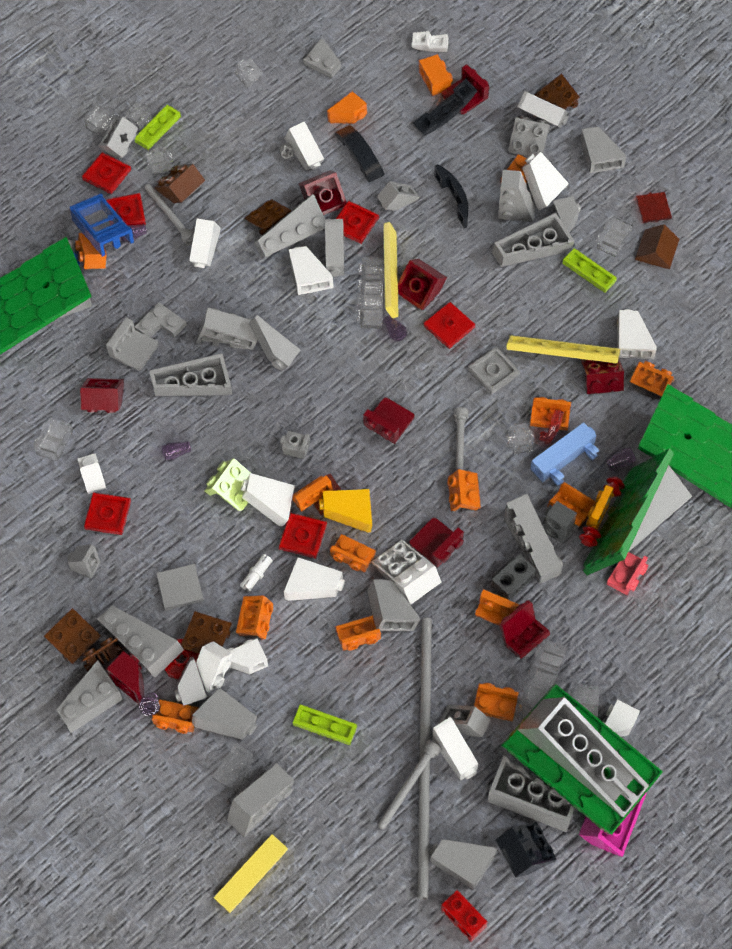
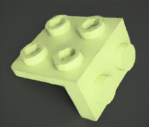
[204,459,252,511]

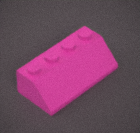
[579,792,647,857]

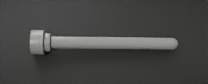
[145,184,194,246]
[453,407,469,471]
[378,740,442,829]

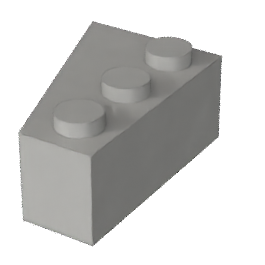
[498,170,535,222]
[56,660,123,733]
[227,763,294,837]

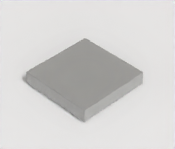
[467,347,520,395]
[156,564,204,611]

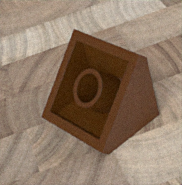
[635,224,679,270]

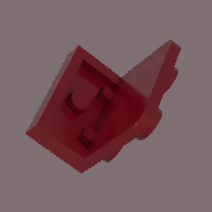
[442,64,489,115]
[581,359,624,394]
[363,398,415,444]
[410,518,464,568]
[500,600,550,659]

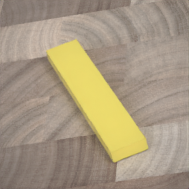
[383,222,398,318]
[507,335,620,363]

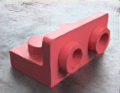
[607,552,649,595]

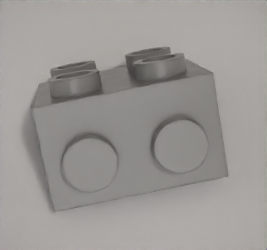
[508,116,551,157]
[106,317,159,371]

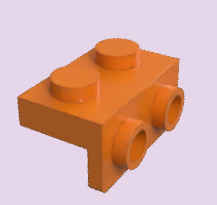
[530,397,571,431]
[447,469,481,511]
[547,482,596,527]
[335,615,381,651]

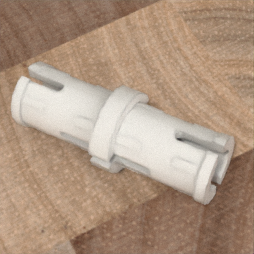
[240,554,273,592]

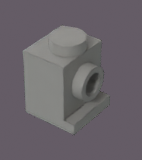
[280,431,310,459]

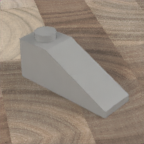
[249,315,300,371]

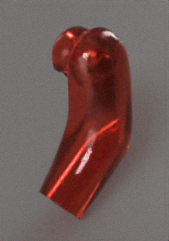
[539,409,564,444]

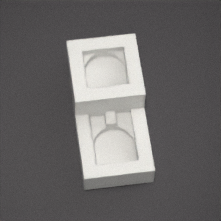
[412,31,449,52]

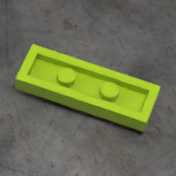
[134,105,181,150]
[562,248,617,293]
[293,704,357,745]

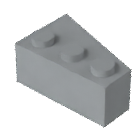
[196,308,258,350]

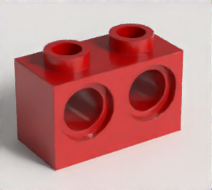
[441,890,488,942]

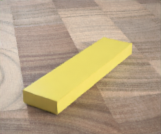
[214,835,288,913]

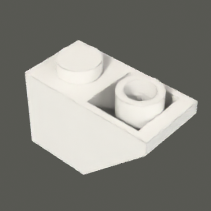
[227,639,268,674]
[196,641,232,692]
[602,700,640,737]

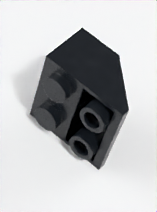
[496,822,557,878]

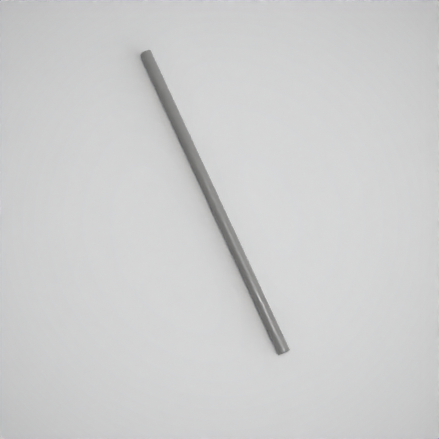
[417,618,432,900]

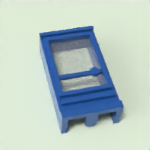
[70,193,134,257]

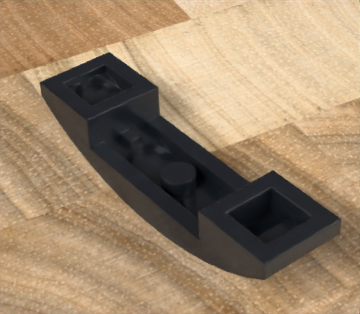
[413,79,477,135]
[335,125,384,183]
[434,164,469,229]

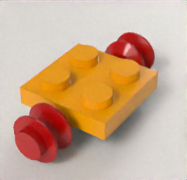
[579,477,625,547]

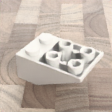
[371,540,441,605]

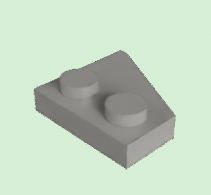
[303,38,341,78]

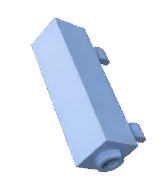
[530,422,599,486]

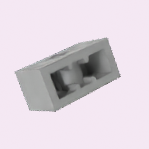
[99,116,138,158]

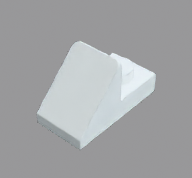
[77,453,106,494]

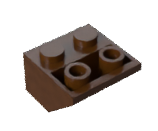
[154,164,206,203]

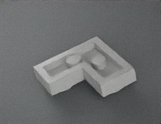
[134,303,187,338]

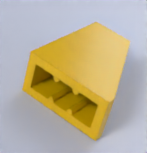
[319,489,372,533]

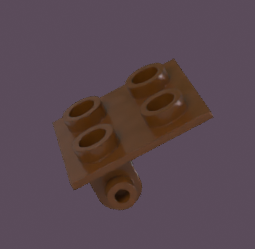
[535,73,580,110]
[244,199,291,235]
[44,608,101,664]
[181,611,232,654]
[80,637,122,672]

